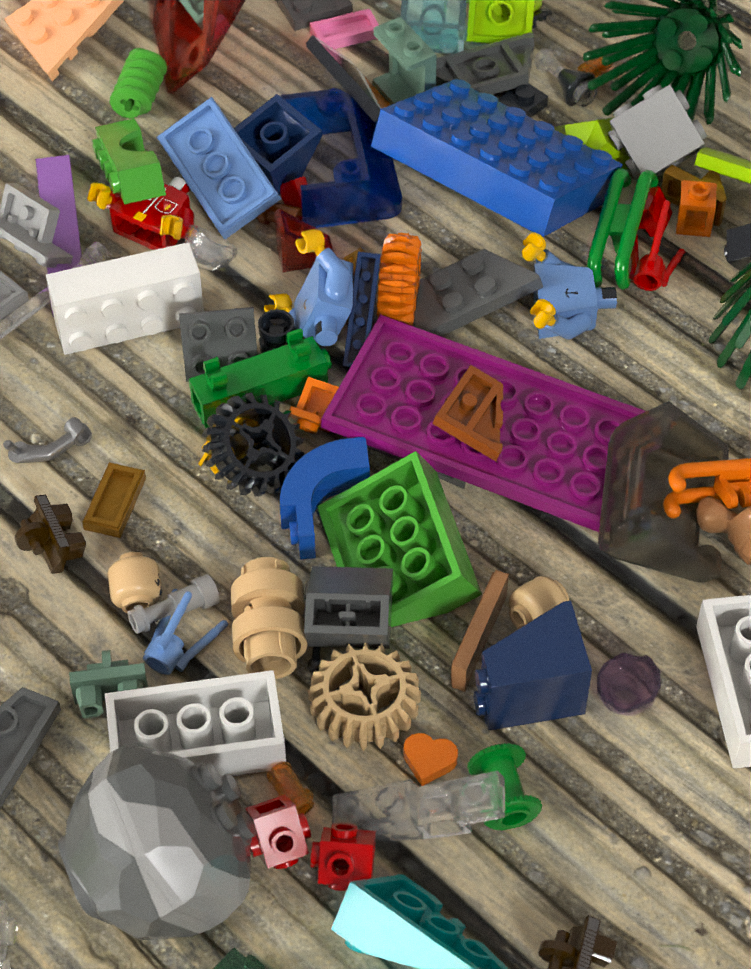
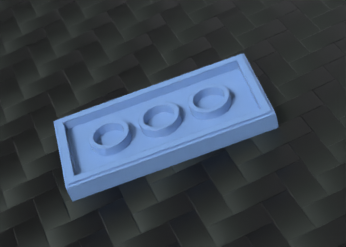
[157,97,282,239]

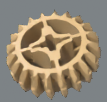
[308,643,421,751]

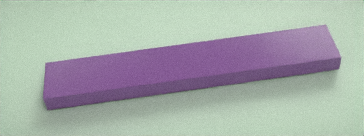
[36,155,83,317]

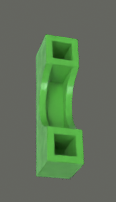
[92,118,166,204]

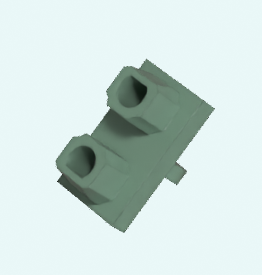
[69,650,148,719]

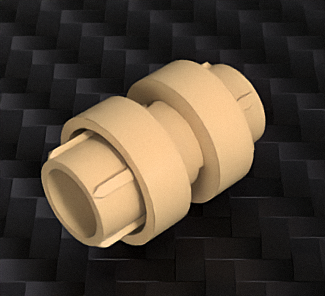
[231,557,307,679]

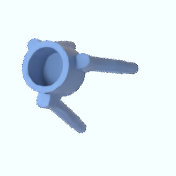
[143,589,228,675]

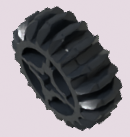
[202,393,305,497]

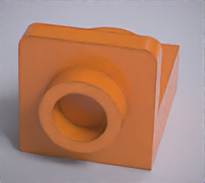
[676,180,717,237]

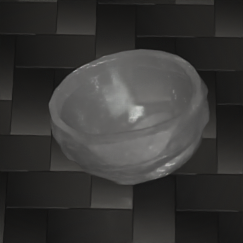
[184,224,238,271]

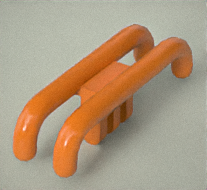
[663,458,751,519]

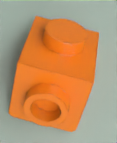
[289,377,339,434]

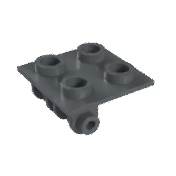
[179,307,258,382]

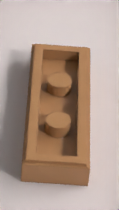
[451,570,509,692]

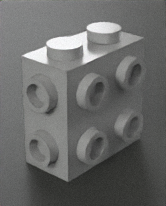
[608,85,707,180]

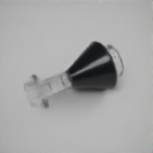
[534,48,598,107]

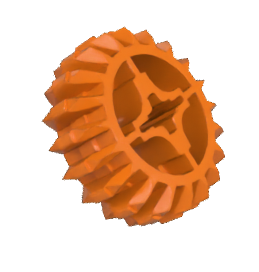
[377,232,422,326]

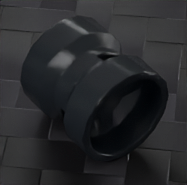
[258,309,295,353]

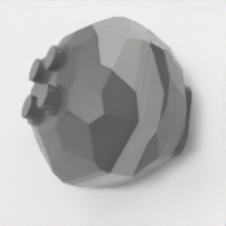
[58,745,257,940]

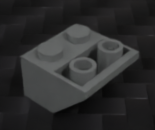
[304,566,393,649]

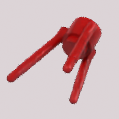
[629,200,685,291]

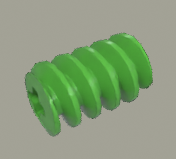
[110,48,168,119]

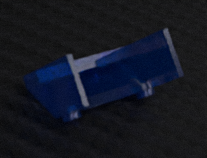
[281,88,402,230]

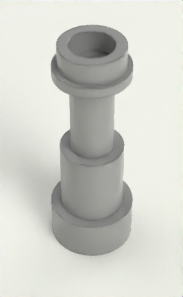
[127,574,220,634]

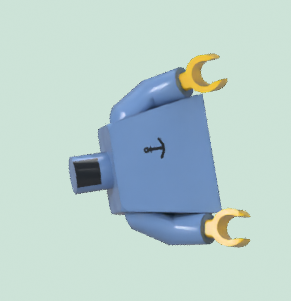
[264,229,353,346]
[522,232,617,340]

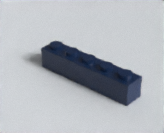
[343,251,381,368]

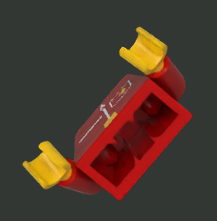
[87,177,194,250]

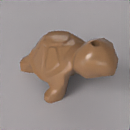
[696,496,751,565]

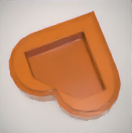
[403,733,458,786]

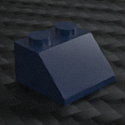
[234,94,323,195]

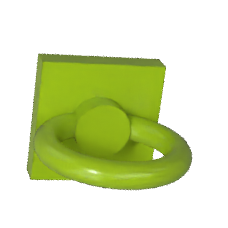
[467,0,543,44]

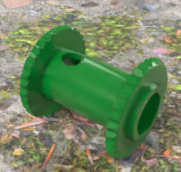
[467,743,542,830]

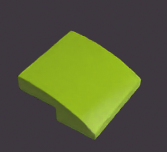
[694,147,751,184]

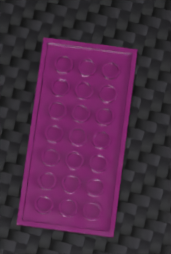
[321,315,658,535]

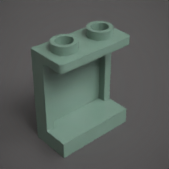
[372,16,437,105]

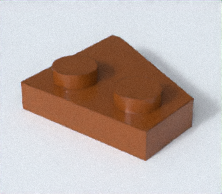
[432,365,503,462]

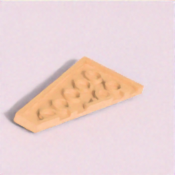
[4,0,124,82]

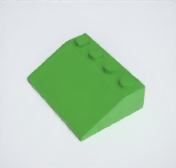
[317,451,482,627]

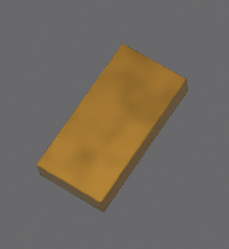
[82,462,146,538]

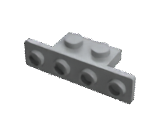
[0,183,73,268]

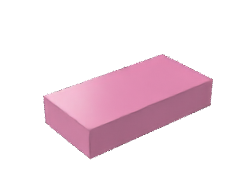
[310,8,379,49]

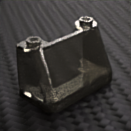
[598,401,729,583]

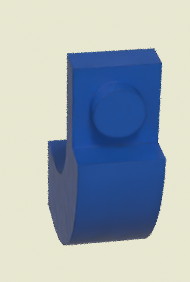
[280,437,370,560]

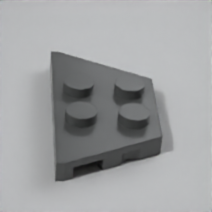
[436,32,535,94]
[413,249,543,336]

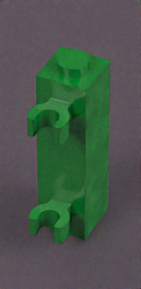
[189,328,332,429]

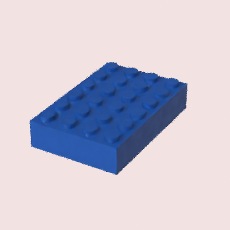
[371,79,623,237]

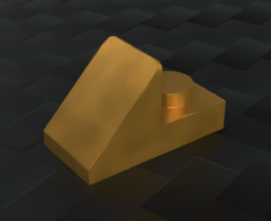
[661,164,727,227]

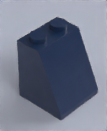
[473,601,592,731]

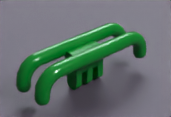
[587,168,658,290]

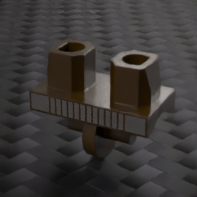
[15,494,86,574]
[538,915,617,969]

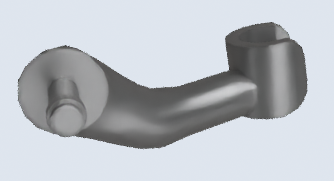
[3,417,92,463]

